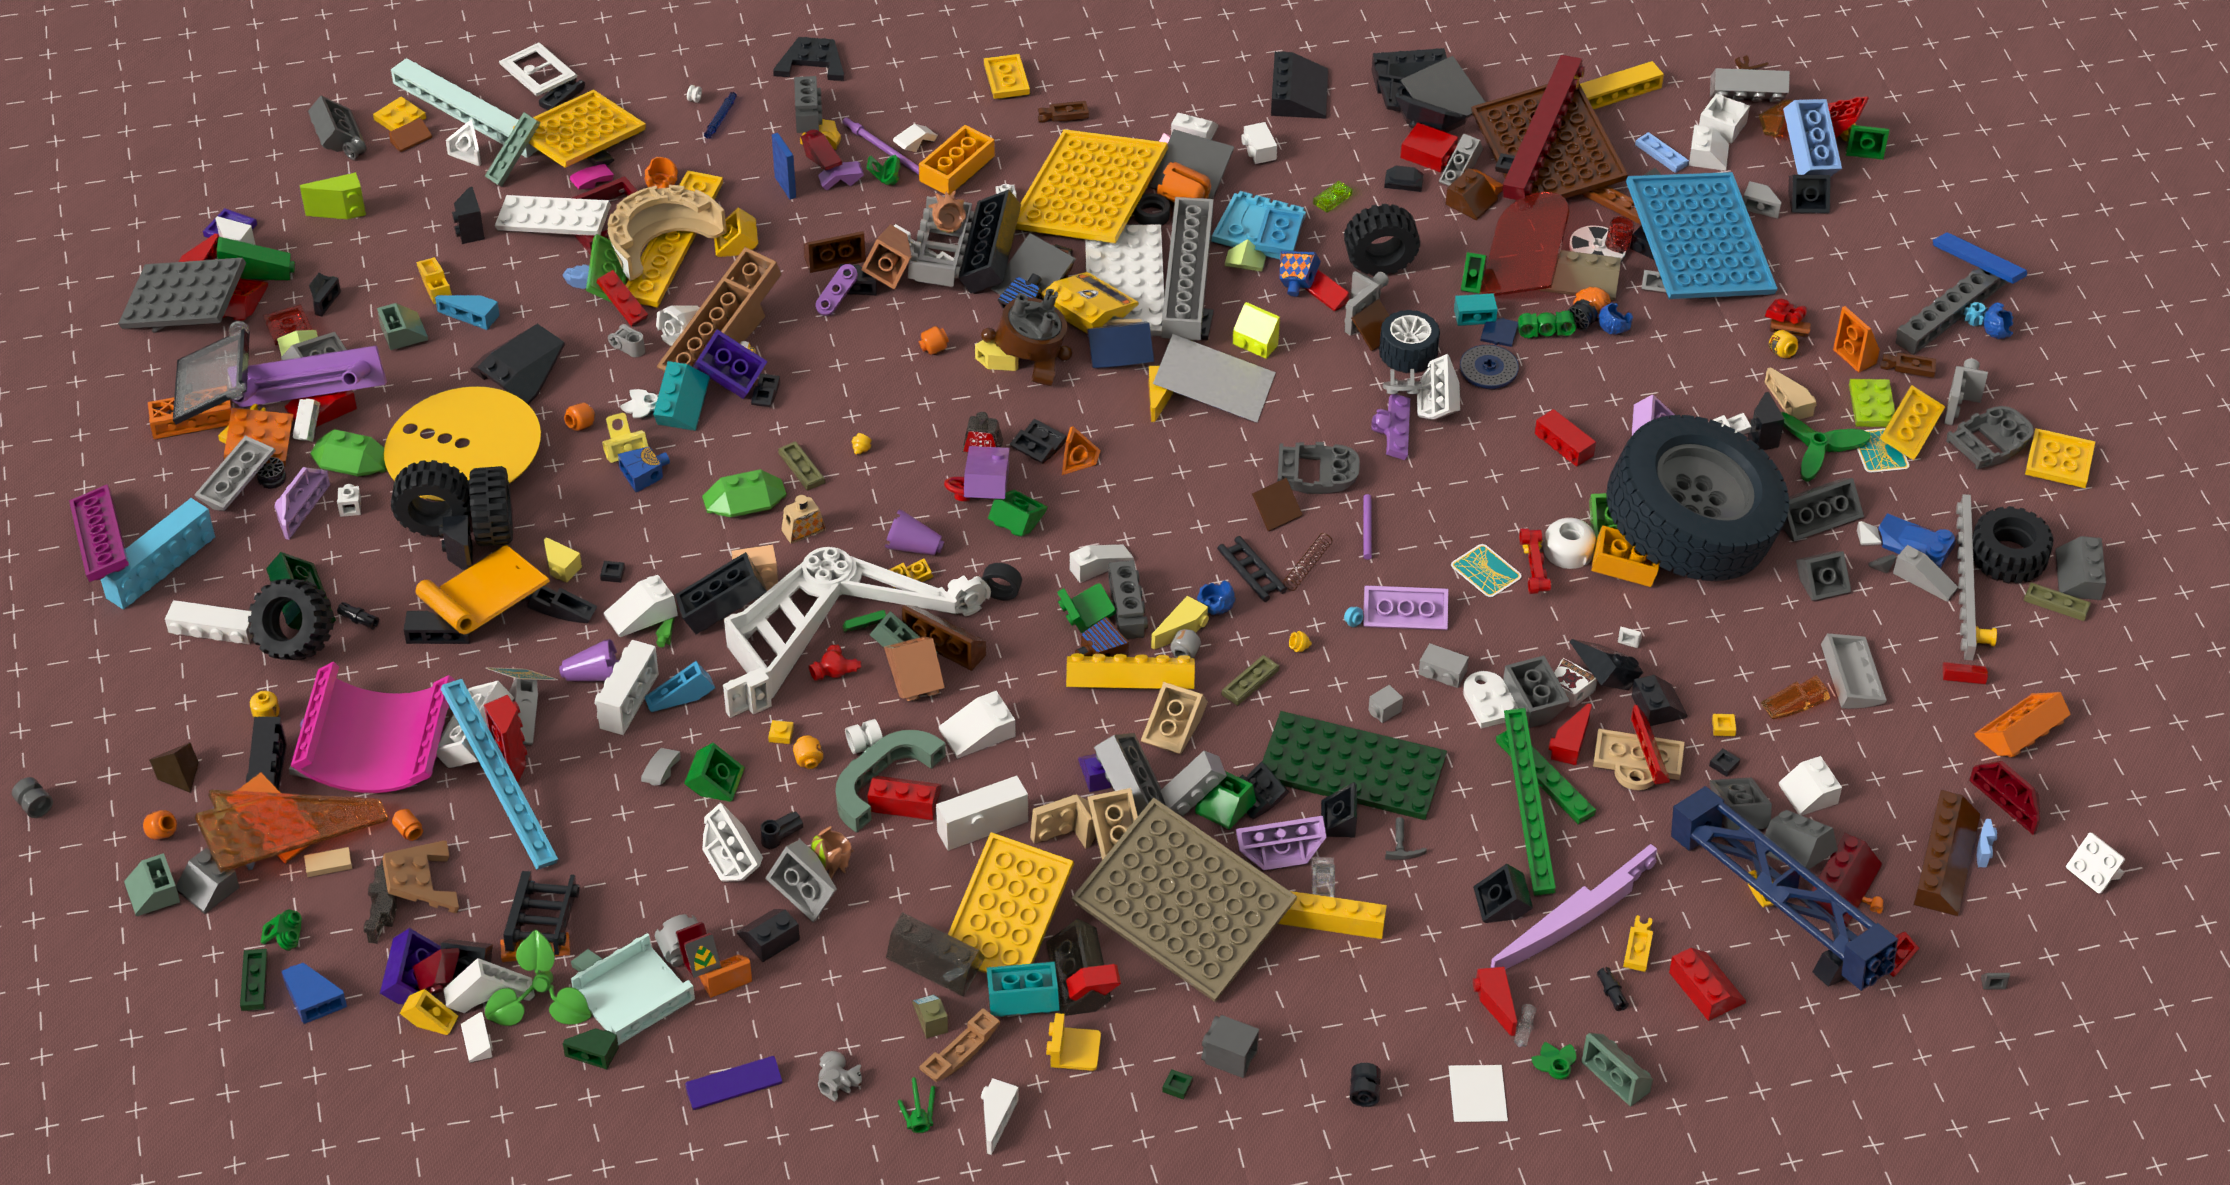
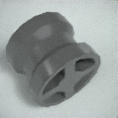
[343,136,367,160]

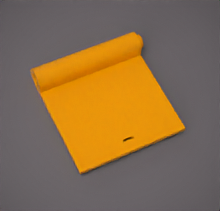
[416,545,550,634]

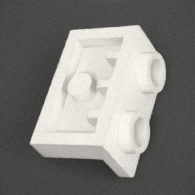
[293,399,320,442]

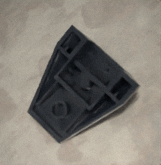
[470,323,565,405]

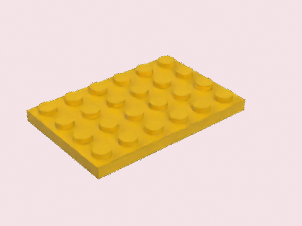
[513,90,646,168]
[939,832,1074,974]

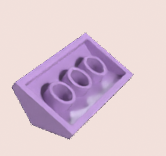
[1363,586,1448,630]

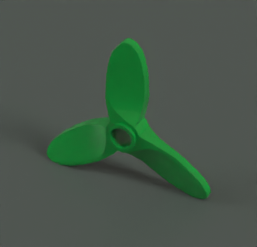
[1781,412,1871,482]

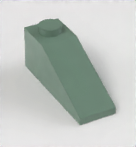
[870,611,938,653]

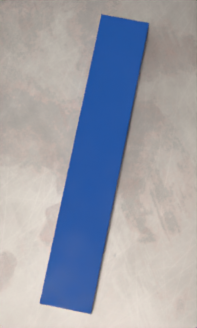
[1933,232,2027,284]

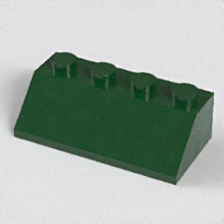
[266,552,336,630]

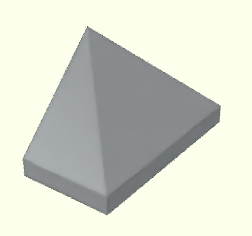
[1641,270,1666,292]

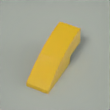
[416,257,452,304]

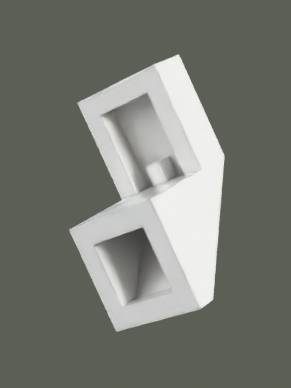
[893,124,938,152]

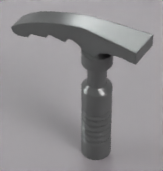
[1385,817,1427,860]

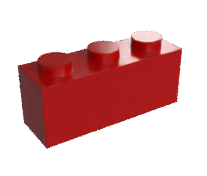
[1535,409,1596,466]

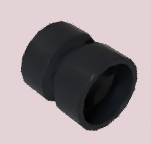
[1350,1063,1381,1107]

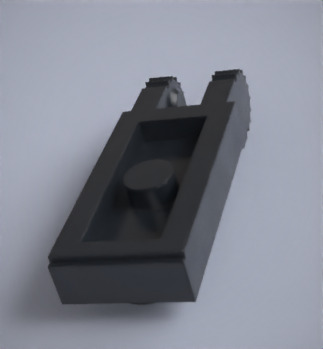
[539,78,585,110]

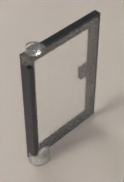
[173,321,250,425]

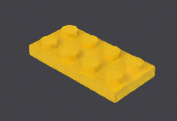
[1879,385,1945,460]

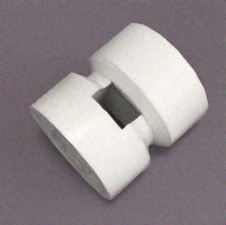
[845,719,883,754]

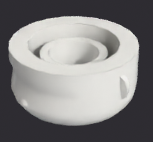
[1543,518,1596,569]

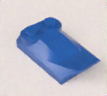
[1878,513,1956,569]

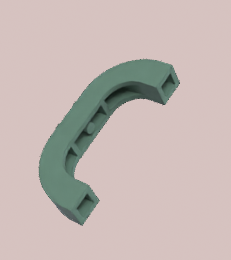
[836,730,946,833]

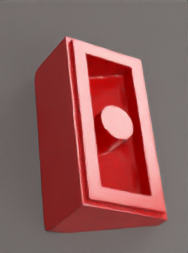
[1943,662,1988,684]
[1890,931,1919,977]

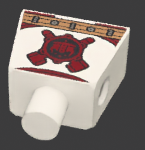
[1554,658,1597,707]

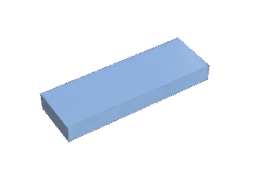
[1635,132,1689,173]

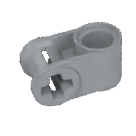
[608,324,645,357]

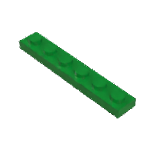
[1496,731,1596,825]

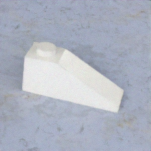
[1070,544,1134,583]
[981,1078,1019,1155]

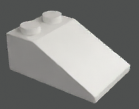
[604,575,678,637]
[939,691,1016,759]

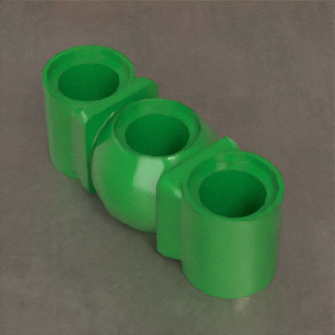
[1518,310,1576,338]

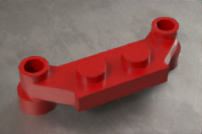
[1519,528,1551,594]

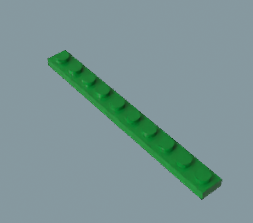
[1504,708,1556,896]

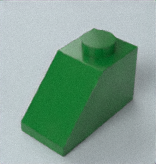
[1461,252,1487,293]

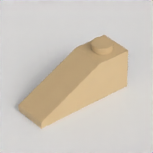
[1765,367,1816,420]

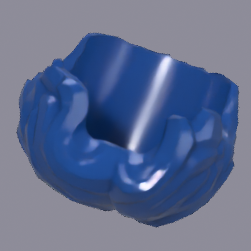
[1983,302,2013,339]
[1599,303,1633,335]
[1197,580,1236,615]

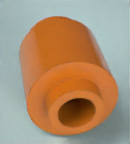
[392,809,423,841]

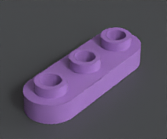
[816,264,858,316]

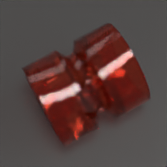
[1605,216,1635,252]

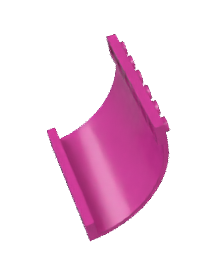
[291,662,455,793]

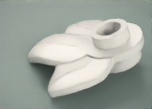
[620,389,658,418]

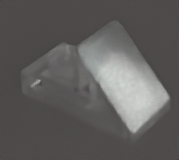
[1311,857,1335,897]

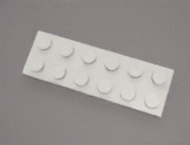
[495,195,611,236]

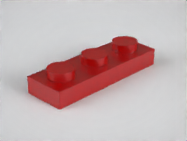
[596,270,648,327]

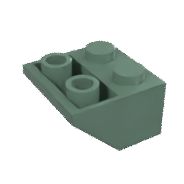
[377,303,428,350]
[124,853,180,917]

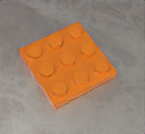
[224,408,293,466]

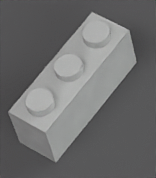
[1160,751,1227,816]

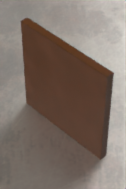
[1735,55,1769,70]
[1351,299,1389,351]
[1252,478,1303,531]

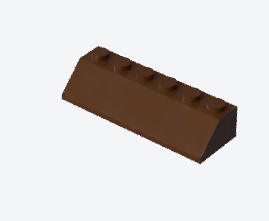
[1914,790,1980,916]

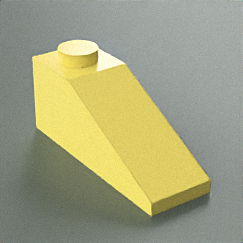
[1151,596,1209,650]

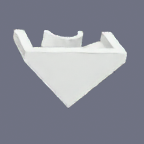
[446,119,481,166]

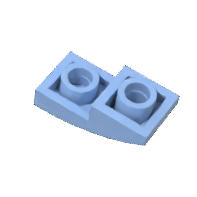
[1976,819,1997,868]

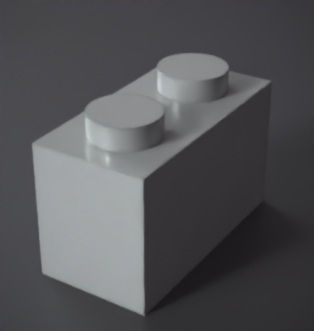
[1418,643,1469,688]

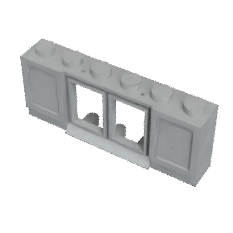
[908,196,975,287]

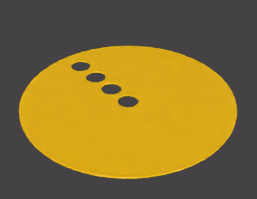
[384,387,541,501]

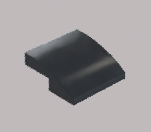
[1010,419,1067,463]
[1239,761,1290,820]

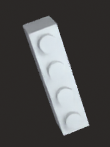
[165,600,253,644]

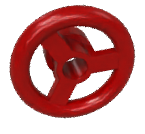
[944,477,970,502]

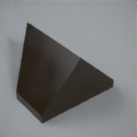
[149,742,199,793]

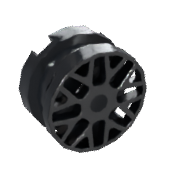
[1567,299,1598,330]
[256,457,286,489]

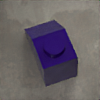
[1078,754,1111,792]

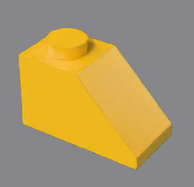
[400,989,458,1035]

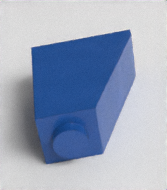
[282,963,347,1024]

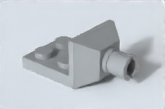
[1344,271,1389,335]
[1944,359,1988,425]

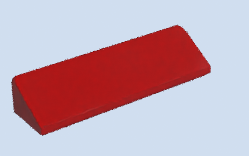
[1304,270,1349,311]
[1631,705,1670,785]

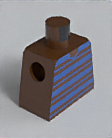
[1075,617,1129,657]

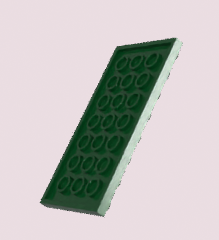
[1262,711,1447,820]

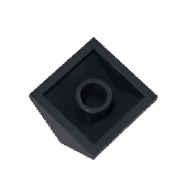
[1321,782,1357,838]

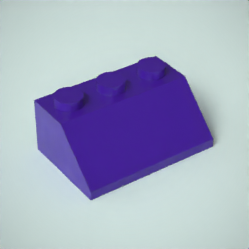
[693,329,768,399]
[380,928,441,1004]

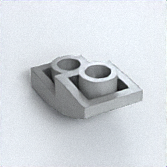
[641,748,681,786]

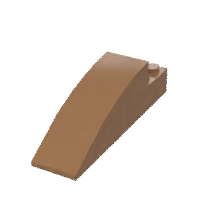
[657,247,782,372]

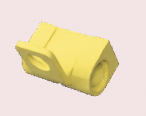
[602,413,648,463]

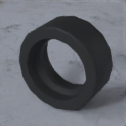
[1134,193,1170,226]
[982,563,1022,601]

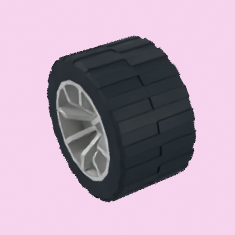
[1379,310,1440,373]

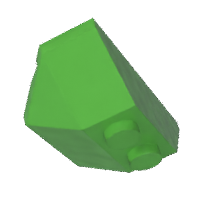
[310,429,387,476]
[702,469,786,517]

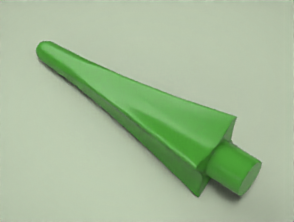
[656,606,677,648]

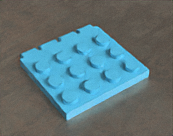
[1211,191,1306,259]

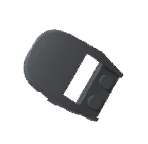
[1946,406,2033,469]
[1277,442,1360,494]

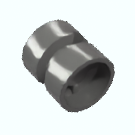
[12,777,53,818]

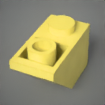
[975,340,1019,371]

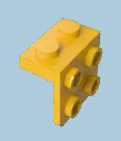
[1046,1013,1101,1071]

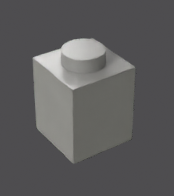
[1368,685,1403,723]

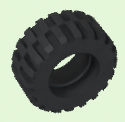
[1344,204,1420,276]
[391,460,471,537]
[469,466,513,546]
[1972,506,2054,584]
[248,579,334,660]

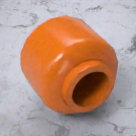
[918,326,949,355]
[564,402,595,431]
[143,810,177,840]

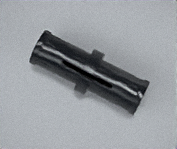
[337,602,379,630]
[1597,967,1629,1011]

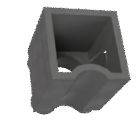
[1201,1015,1259,1078]

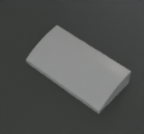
[1821,633,1887,709]

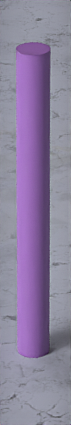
[1363,494,1372,560]

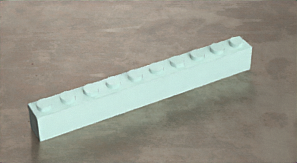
[391,58,538,158]

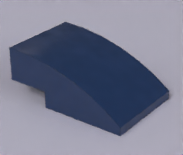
[1088,321,1154,368]

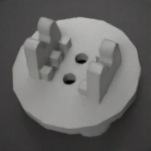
[1383,369,1422,394]

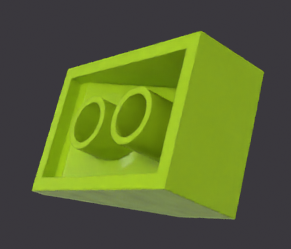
[300,172,366,219]

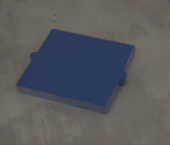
[1480,317,1518,347]

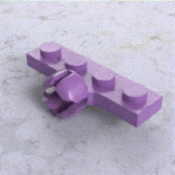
[1371,394,1410,460]

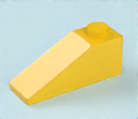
[1149,366,1173,422]

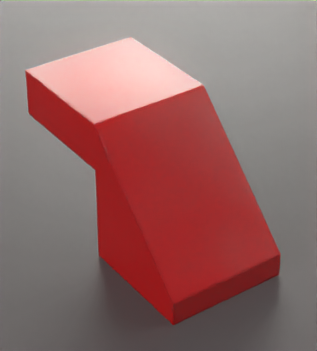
[1066,964,1121,1001]

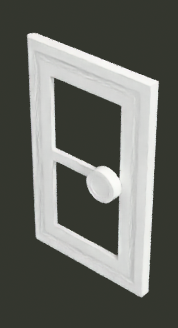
[499,43,578,96]

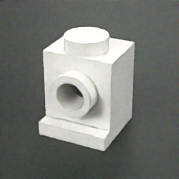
[337,484,361,517]

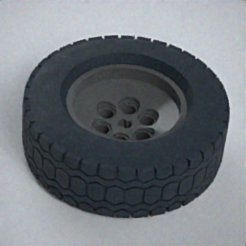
[1606,415,1789,581]

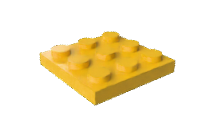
[2025,428,2095,488]

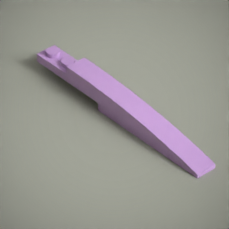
[1491,844,1657,969]

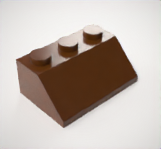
[804,231,866,273]

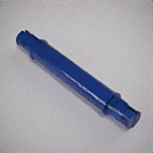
[704,92,737,139]

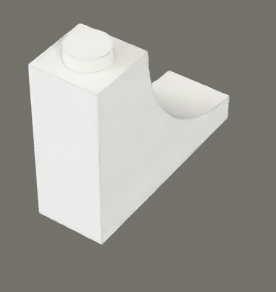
[443,958,535,1013]

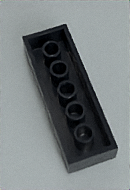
[959,189,1021,294]

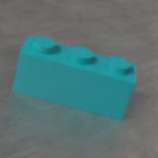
[653,361,710,431]
[986,962,1059,1017]

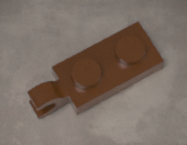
[1038,101,1089,123]
[1880,352,1936,378]

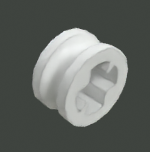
[687,85,702,103]

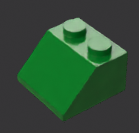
[1846,125,1889,160]
[988,489,1048,536]
[684,742,745,802]

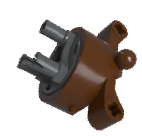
[981,289,1072,386]

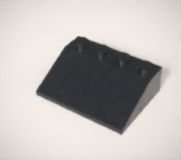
[1271,51,1328,119]

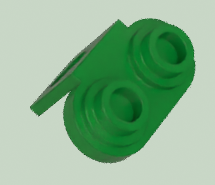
[867,155,901,185]
[260,909,302,951]

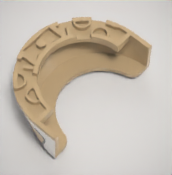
[608,185,727,281]

